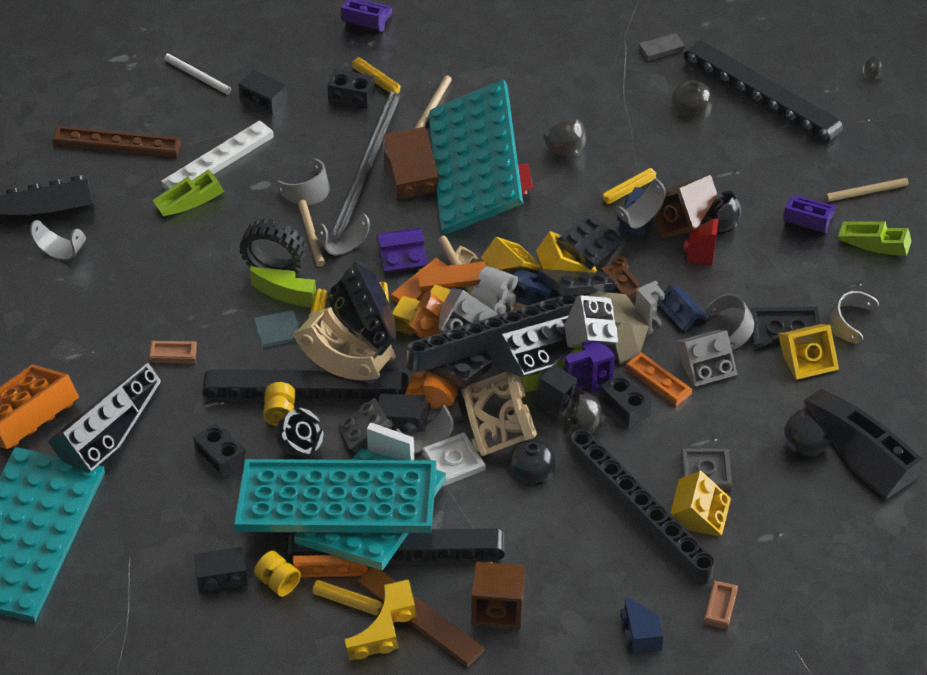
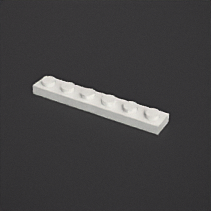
[161,121,274,191]

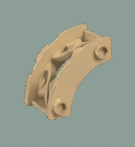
[293,307,396,380]
[461,371,537,456]

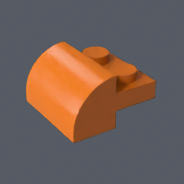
[407,291,444,339]
[405,370,460,409]

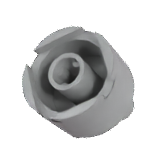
[471,266,518,315]

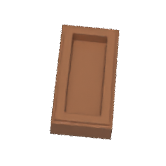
[149,341,197,364]
[703,580,738,630]

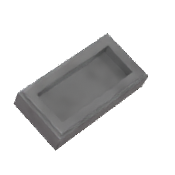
[639,33,685,61]

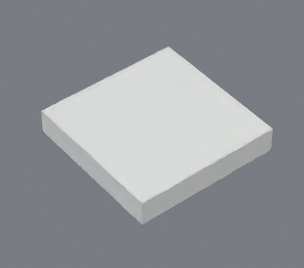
[367,423,414,460]
[422,432,485,486]

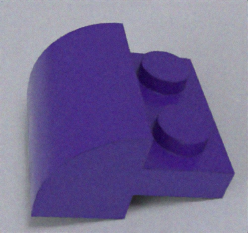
[341,0,392,31]
[783,195,836,234]
[376,228,428,274]
[564,342,615,393]

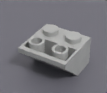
[439,289,498,332]
[564,295,618,348]
[676,330,738,386]

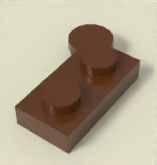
[601,257,642,300]

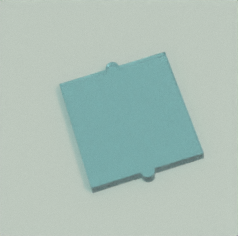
[255,310,300,348]

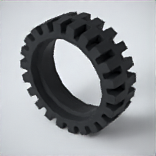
[239,219,307,275]

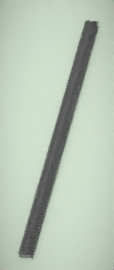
[330,92,399,241]

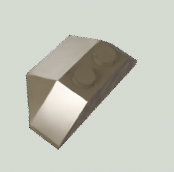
[576,292,649,365]

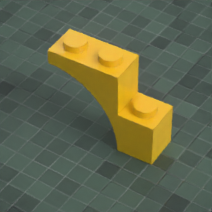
[392,285,451,336]
[345,579,417,660]

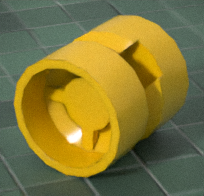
[263,382,295,426]
[254,551,301,597]

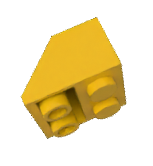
[670,470,731,536]

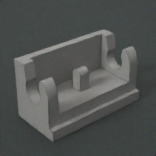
[635,280,664,335]

